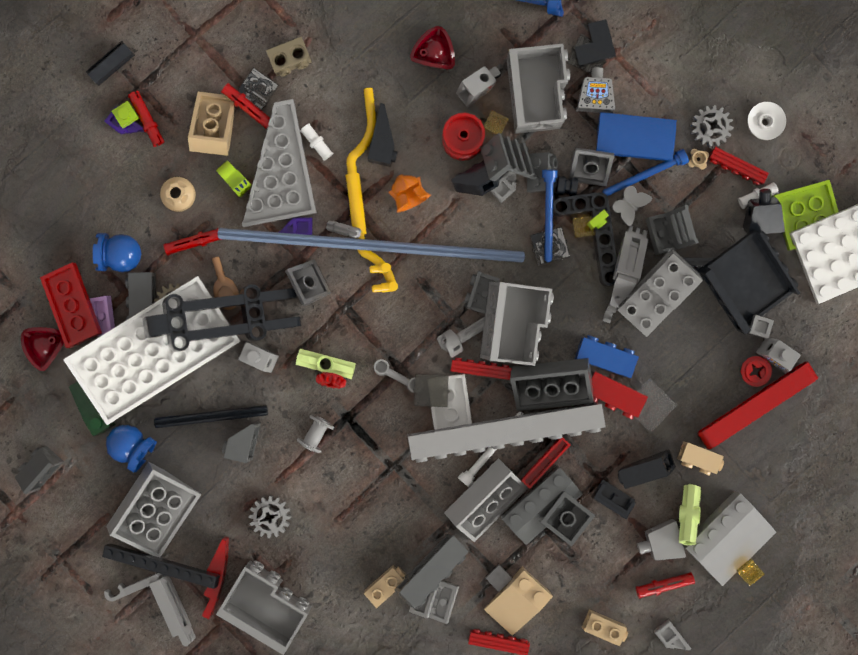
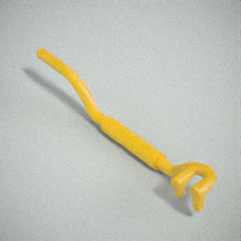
[345,88,398,293]

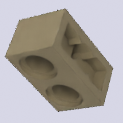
[266,37,312,77]

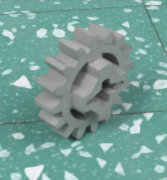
[690,105,734,148]
[249,495,291,538]

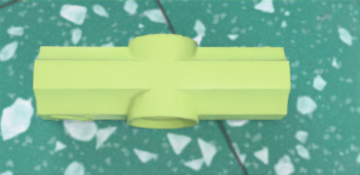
[296,349,356,379]
[679,484,701,546]

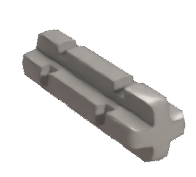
[326,221,361,238]

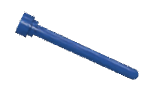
[602,149,689,196]
[542,170,558,262]

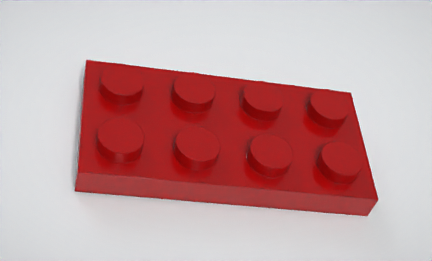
[40,262,102,348]

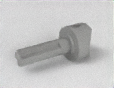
[437,317,485,357]

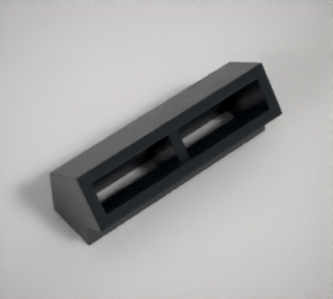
[86,41,135,86]

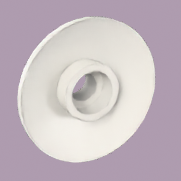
[747,102,786,140]

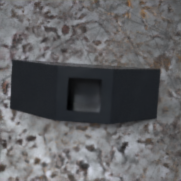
[451,160,501,196]

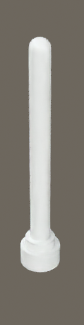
[458,412,524,487]

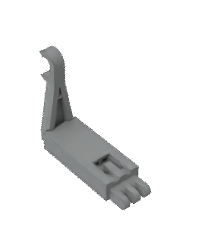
[603,225,648,323]
[104,573,196,646]

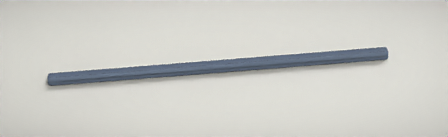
[218,228,525,262]

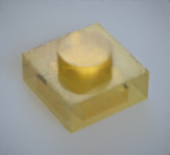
[484,110,509,135]
[572,216,595,238]
[736,558,765,586]

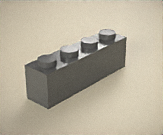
[125,272,156,320]
[394,534,468,609]

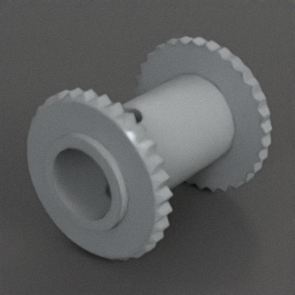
[297,415,334,453]

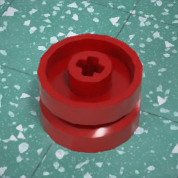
[442,113,485,161]

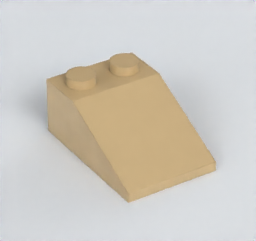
[188,92,235,156]
[484,567,553,636]

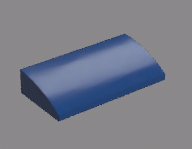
[596,112,677,161]

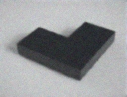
[574,19,616,67]

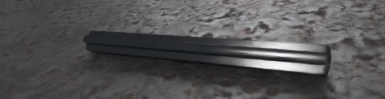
[154,405,268,428]

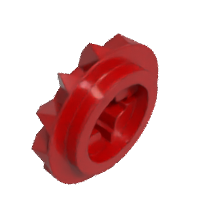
[740,356,772,387]
[316,372,346,389]

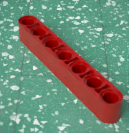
[697,361,818,450]

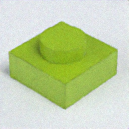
[112,101,139,128]
[587,210,609,230]

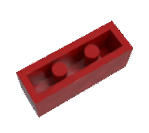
[592,372,648,420]

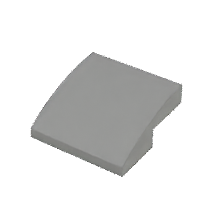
[409,581,459,624]

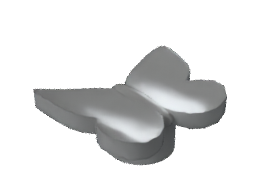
[612,186,652,226]

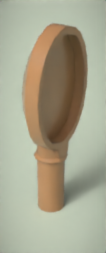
[212,257,239,310]

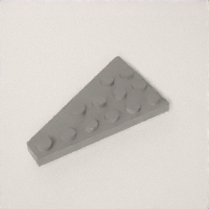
[242,99,317,227]

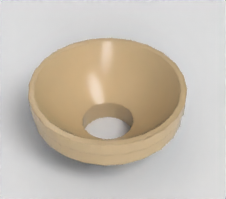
[160,177,196,212]

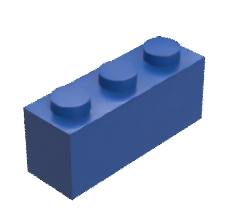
[574,335,639,378]

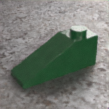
[69,381,116,437]

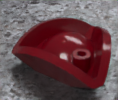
[410,26,455,69]
[21,327,64,371]

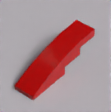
[202,536,229,619]

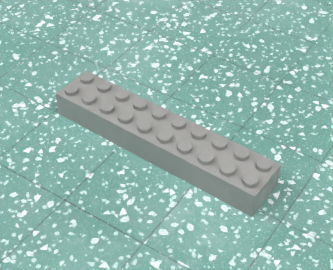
[407,403,606,463]

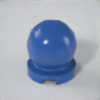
[93,233,142,272]
[106,425,157,473]

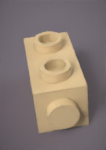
[677,441,724,476]
[364,565,406,608]
[582,609,628,646]

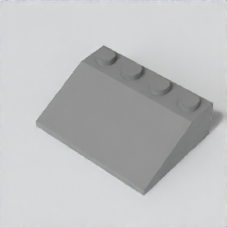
[106,462,201,557]
[683,491,776,586]

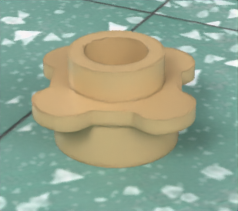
[688,149,709,170]

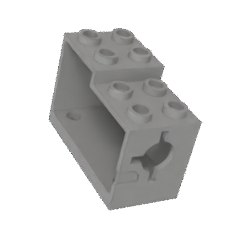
[507,44,570,134]
[618,248,703,337]
[480,282,554,366]
[216,560,312,655]

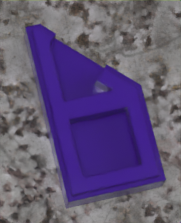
[104,107,144,134]
[278,218,313,235]

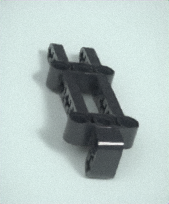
[142,284,301,352]

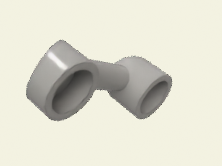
[374,359,423,393]

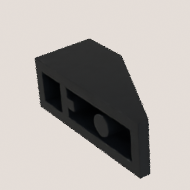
[368,103,398,167]

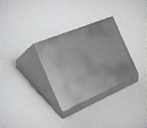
[569,148,614,186]
[285,259,331,306]

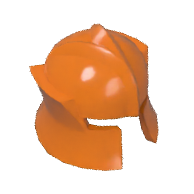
[389,174,431,213]

